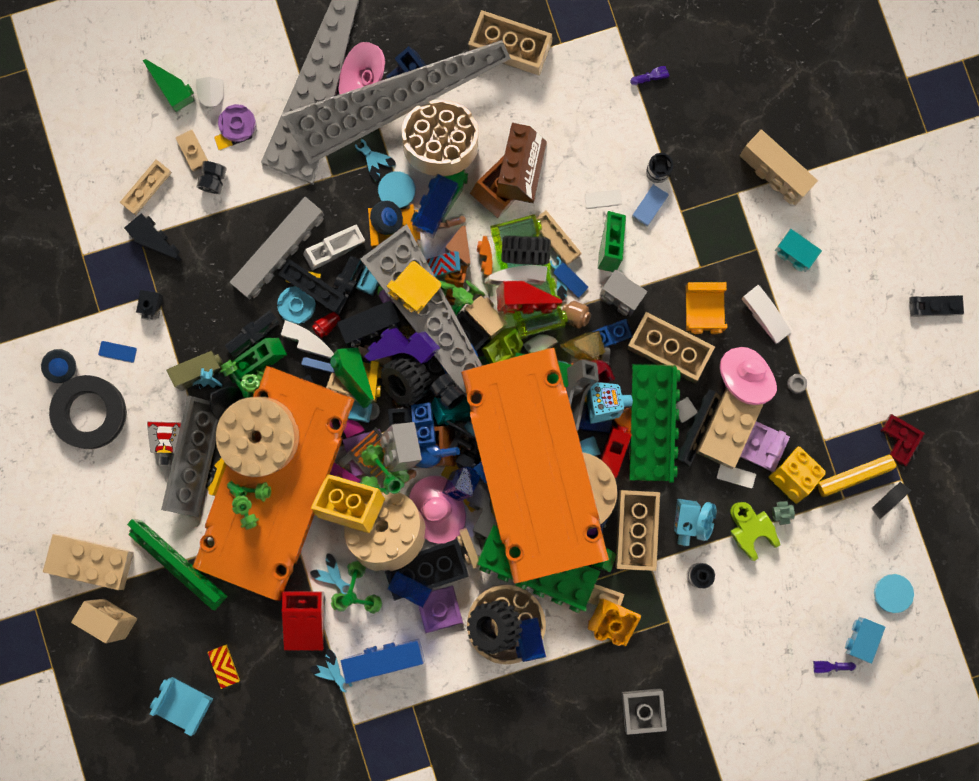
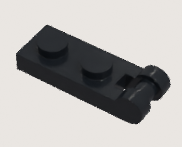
[909,295,964,317]

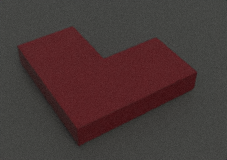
[880,414,925,467]

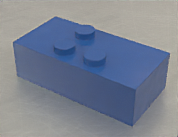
[340,639,425,684]

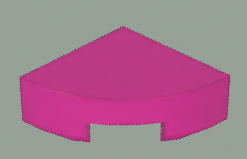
[339,419,365,438]

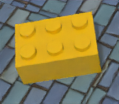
[311,474,385,534]

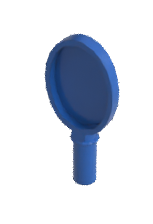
[415,444,460,468]

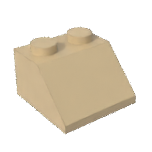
[464,296,508,341]

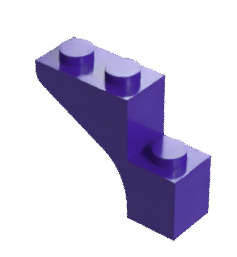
[364,328,441,364]

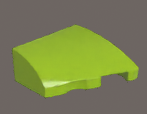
[481,328,523,364]

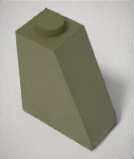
[166,351,223,391]

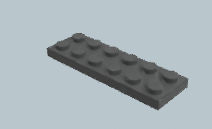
[161,396,219,517]

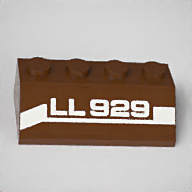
[496,123,547,204]

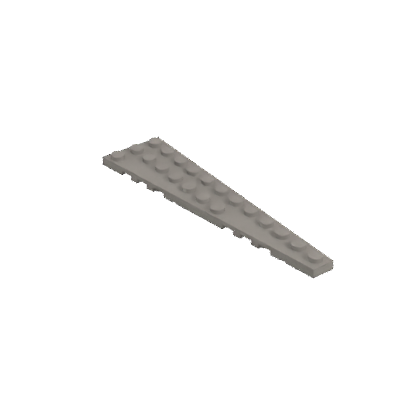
[261,0,359,185]
[282,40,511,165]
[361,224,482,404]

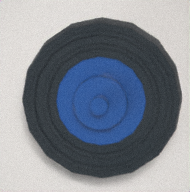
[370,200,403,235]
[41,349,76,383]

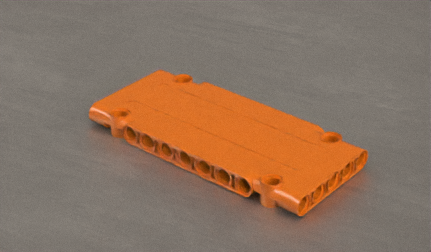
[461,348,609,584]
[193,366,355,601]

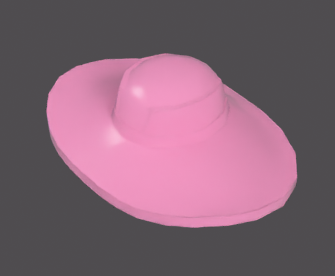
[338,42,385,94]
[720,347,777,405]
[409,476,466,544]

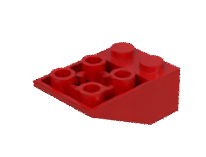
[496,281,562,315]
[282,591,324,650]

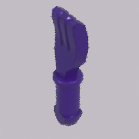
[630,66,670,85]
[813,661,856,673]

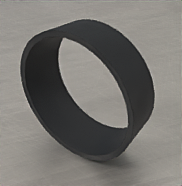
[872,482,911,519]

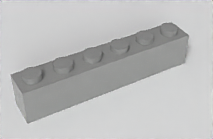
[230,197,324,300]

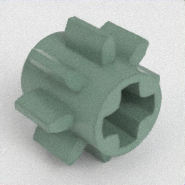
[772,501,795,525]

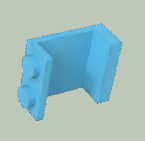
[150,677,213,736]

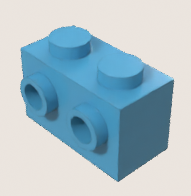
[845,617,886,664]

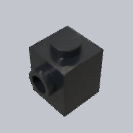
[136,290,163,320]

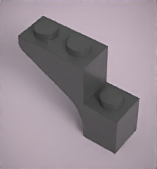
[566,359,599,431]
[467,480,498,540]

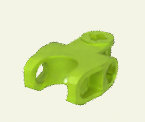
[730,502,781,561]

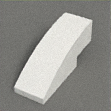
[303,225,365,270]
[485,265,547,286]
[742,285,791,344]
[281,320,334,359]

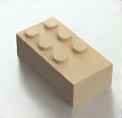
[468,10,552,76]
[740,129,818,206]
[628,312,715,384]
[697,387,763,469]
[615,490,660,571]
[43,534,134,590]
[71,599,138,643]

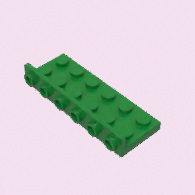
[629,364,680,483]
[127,519,228,610]
[476,525,601,613]

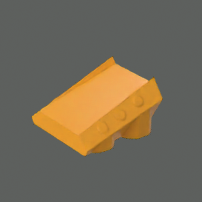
[588,599,641,646]

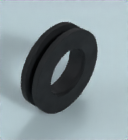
[49,375,127,449]

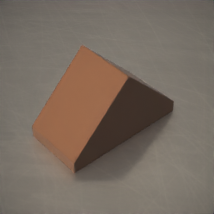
[445,226,471,267]

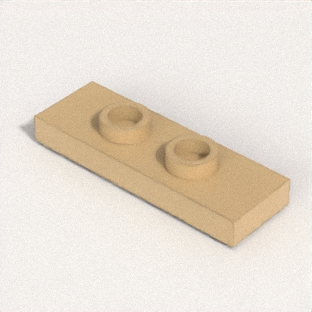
[531,210,582,266]

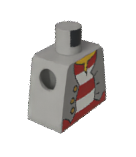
[147,421,181,465]

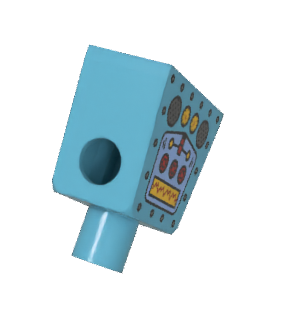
[586,382,633,423]
[674,499,701,546]

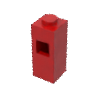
[600,424,632,478]

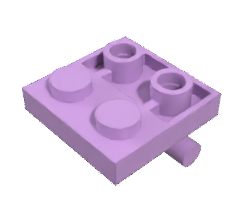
[740,421,790,472]

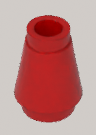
[312,312,341,338]

